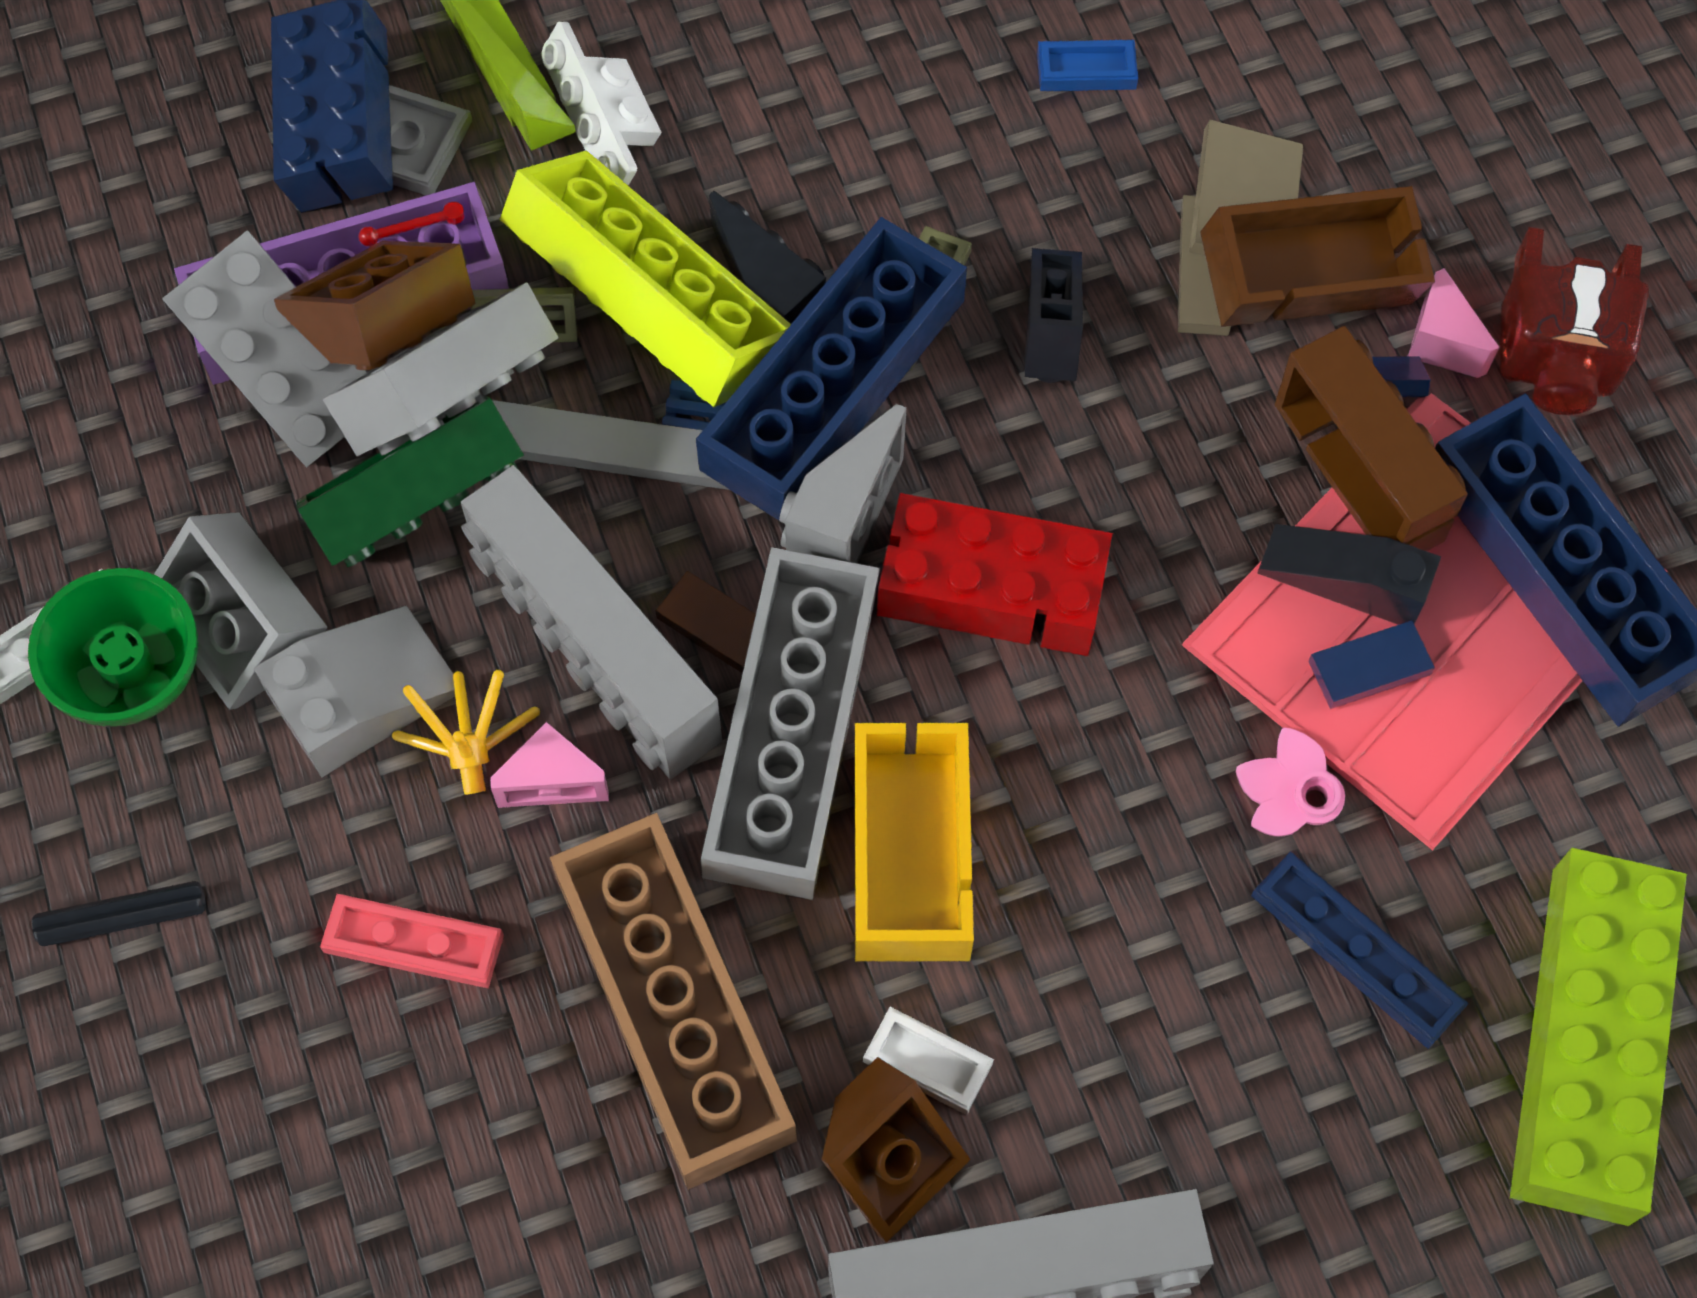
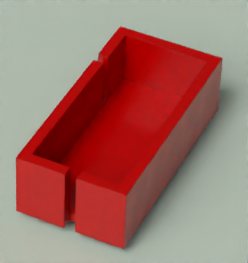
[877,493,1113,656]

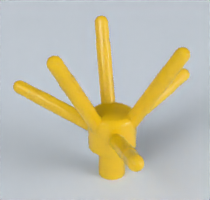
[392,670,540,794]

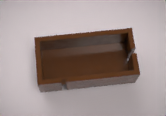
[1200,186,1435,327]
[1274,325,1468,551]

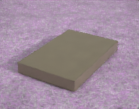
[1189,120,1303,255]

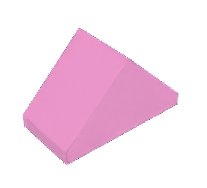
[1408,268,1499,378]
[491,722,609,808]

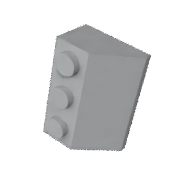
[154,512,328,710]

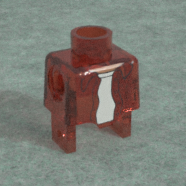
[1500,227,1649,415]

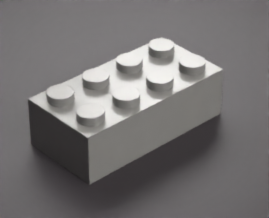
[162,230,367,468]
[323,282,559,456]

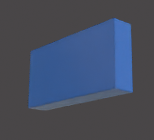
[1037,40,1138,91]

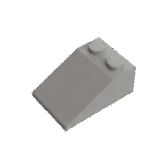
[779,404,906,564]
[253,605,455,778]

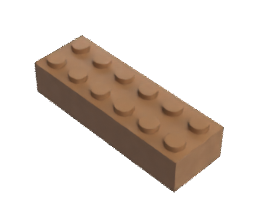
[550,813,797,1190]

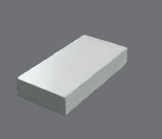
[863,1007,994,1115]

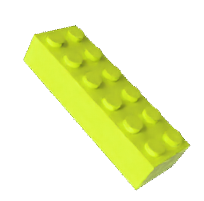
[500,150,791,407]

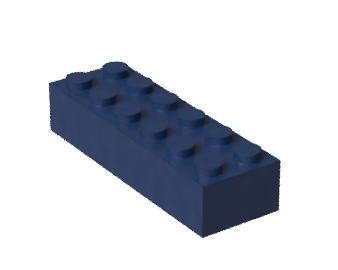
[696,217,967,524]
[1435,393,1697,727]

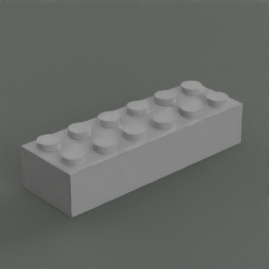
[461,465,722,780]
[701,547,879,900]
[828,1189,1214,1298]

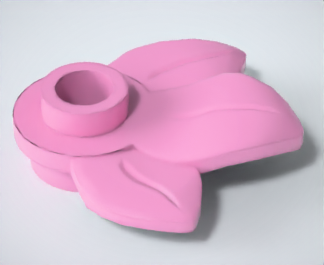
[1236,728,1345,837]

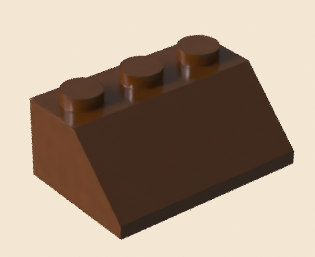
[274,241,476,370]

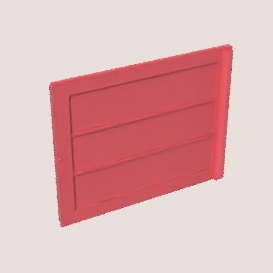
[1182,393,1668,851]

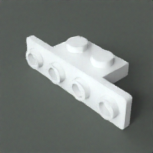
[541,22,662,185]

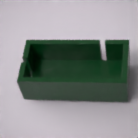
[296,394,524,567]

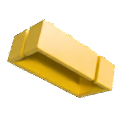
[854,723,974,961]

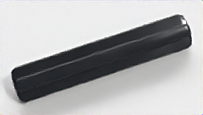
[32,881,206,946]

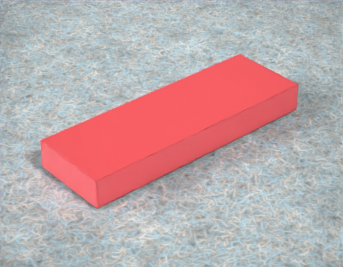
[320,894,504,989]

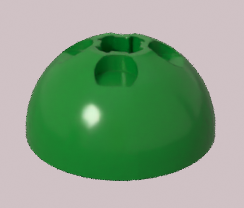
[28,568,198,727]

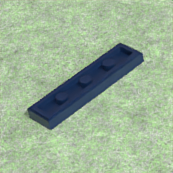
[1251,851,1469,1049]

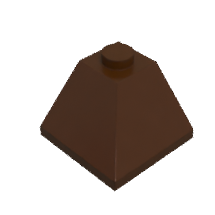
[822,1057,971,1243]

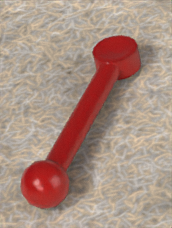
[358,202,465,247]

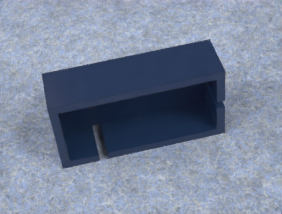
[271,0,393,213]

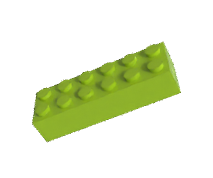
[1510,848,1687,1226]

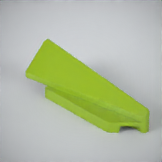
[440,0,576,151]

